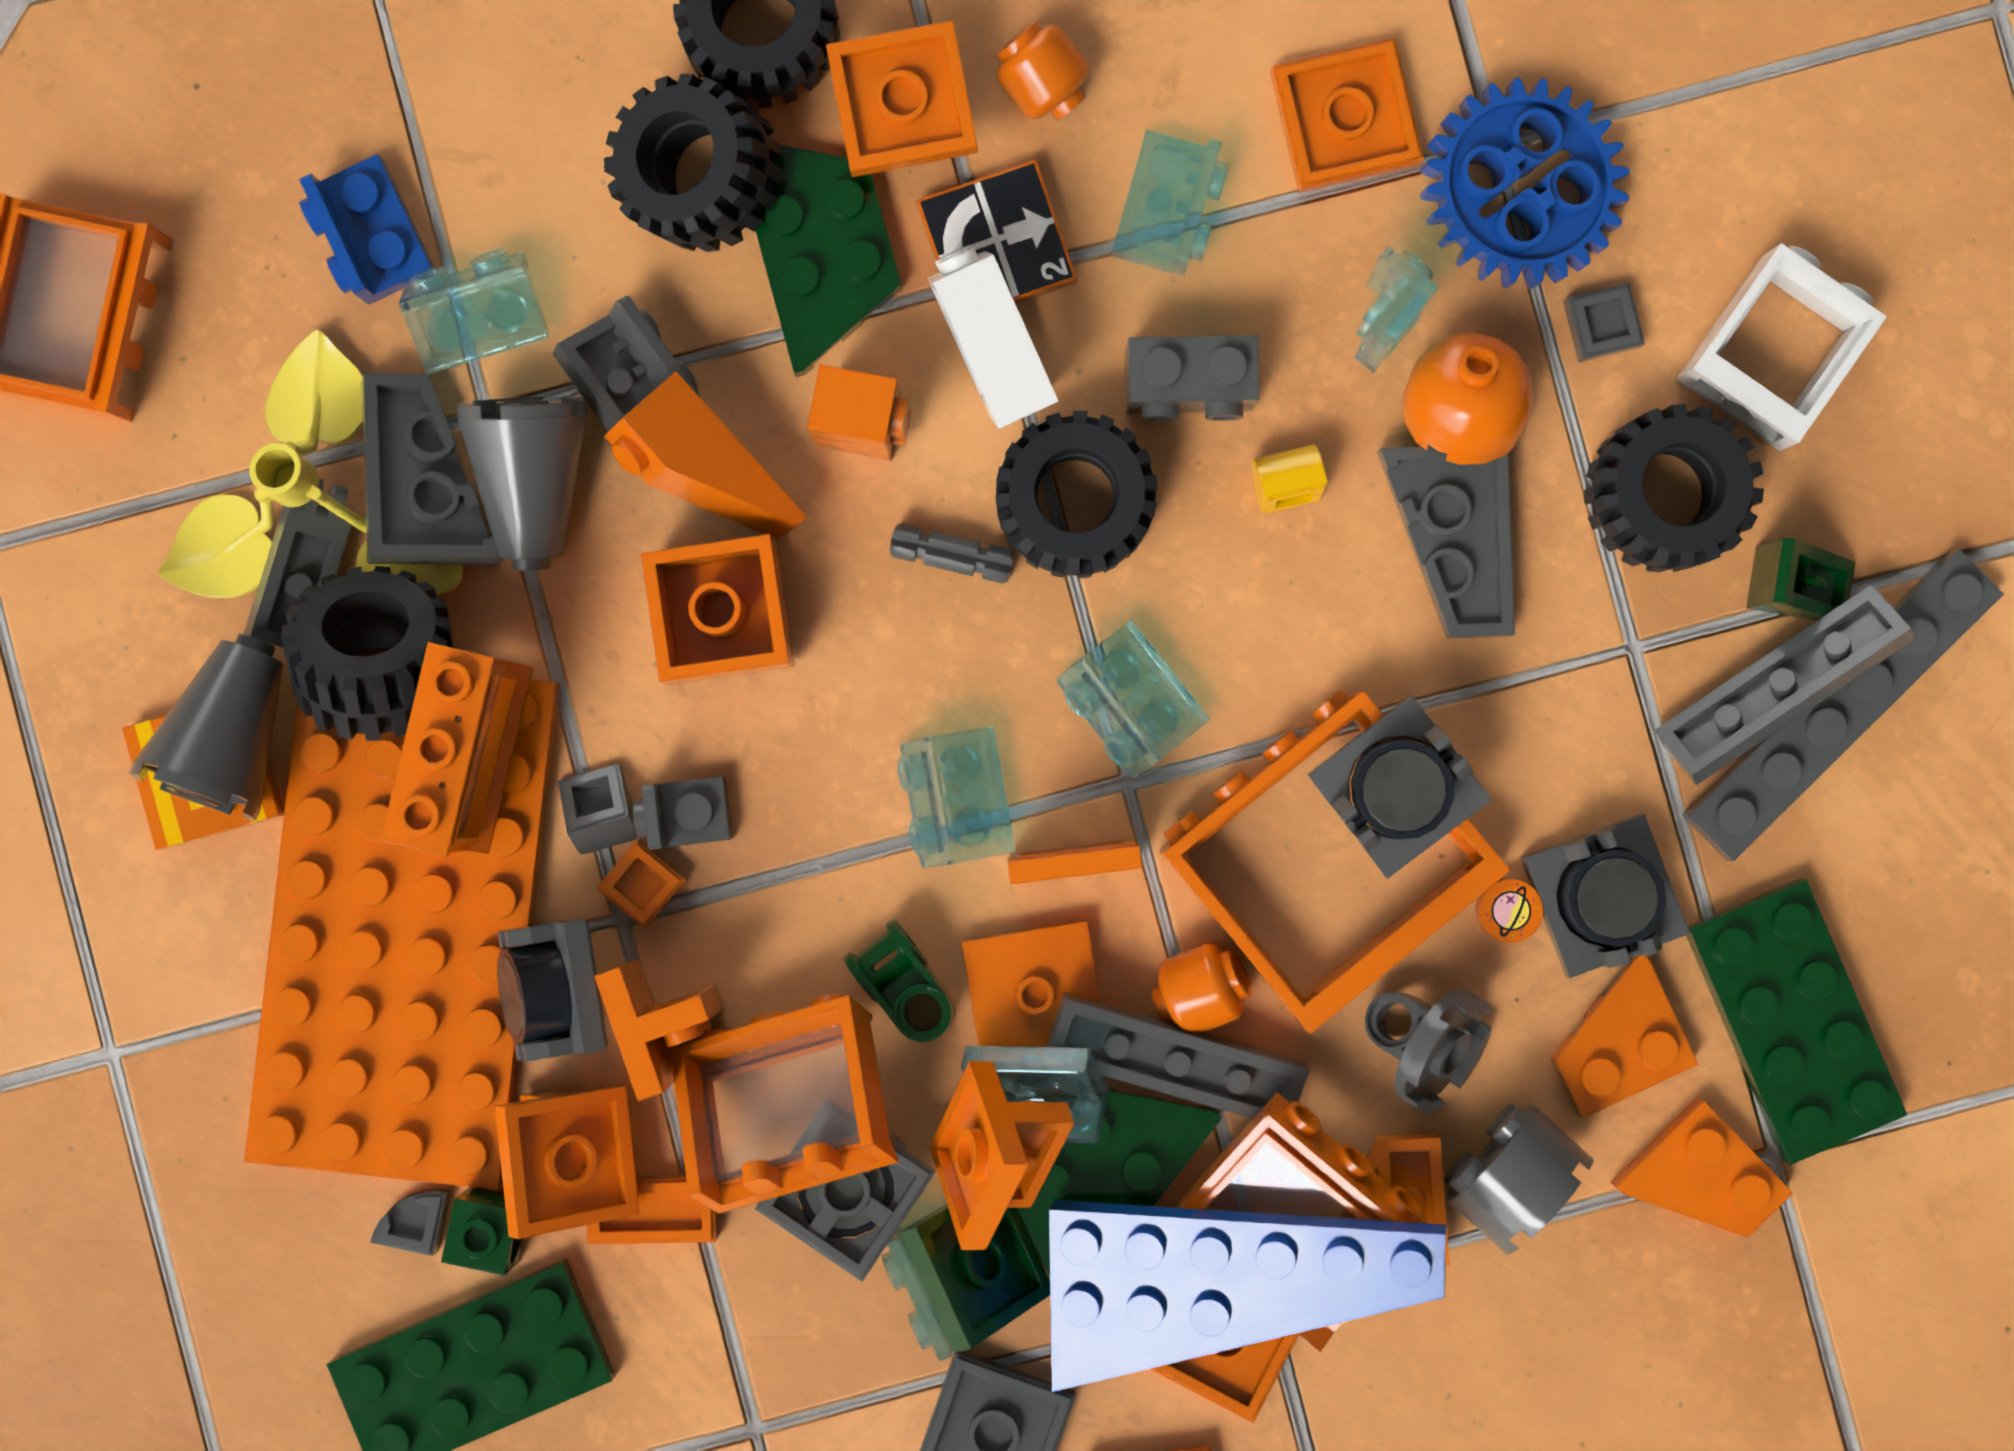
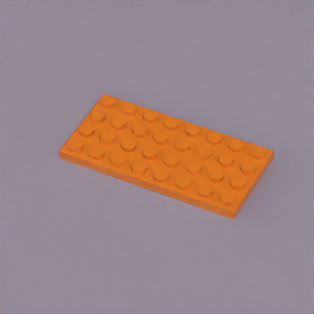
[244,675,560,1190]

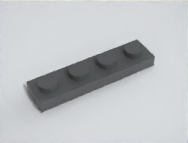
[1655,584,1914,785]
[1044,992,1309,1119]

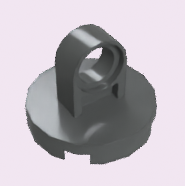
[1365,988,1493,1114]

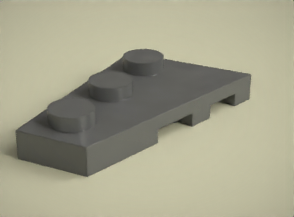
[361,372,501,565]
[1377,446,1515,638]

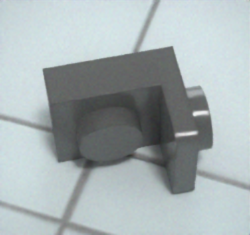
[633,776,733,850]

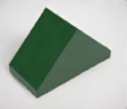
[1746,538,1855,620]

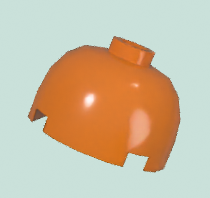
[1402,333,1534,465]

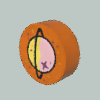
[1475,878,1543,943]

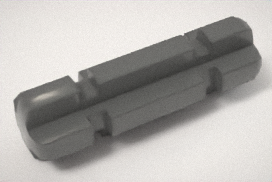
[890,523,1014,583]

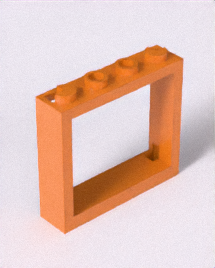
[1159,690,1510,1034]

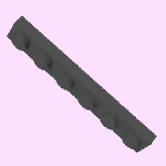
[1682,549,2004,861]

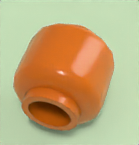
[996,21,1090,121]
[1151,943,1252,1034]

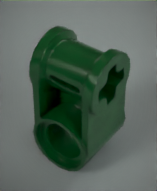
[843,918,955,1042]

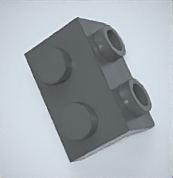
[553,295,701,431]

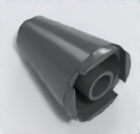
[457,397,588,571]
[129,633,283,820]

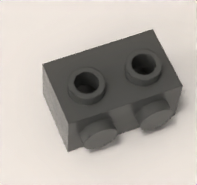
[1125,335,1259,422]

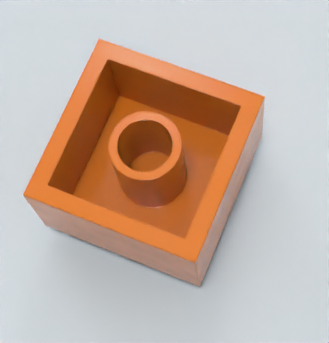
[641,534,795,685]

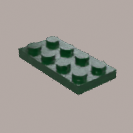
[1686,879,1907,1165]
[326,1258,616,1451]

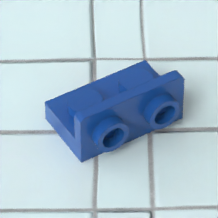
[299,154,437,305]

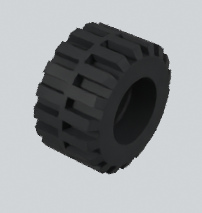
[673,0,840,108]
[604,74,783,252]
[1584,404,1764,573]
[996,410,1158,579]
[282,566,454,741]

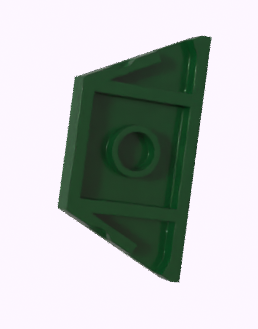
[756,145,902,377]
[1017,1083,1222,1277]

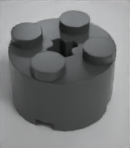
[1444,1104,1594,1255]

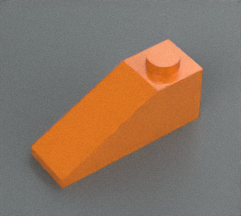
[604,371,807,540]

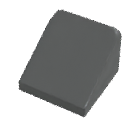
[558,763,638,854]

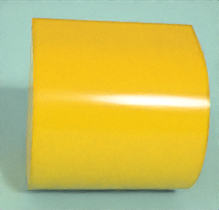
[1251,444,1328,514]

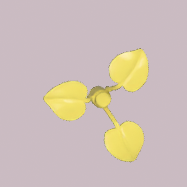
[158,330,463,598]

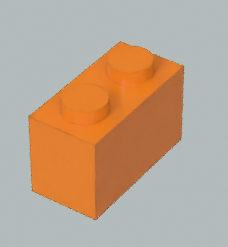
[807,364,912,461]

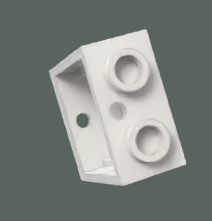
[1676,243,1887,451]
[927,245,1058,429]

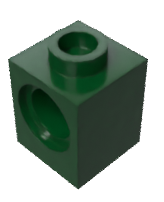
[441,1187,525,1276]

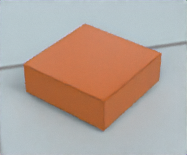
[596,839,688,929]

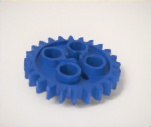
[1420,78,1630,289]

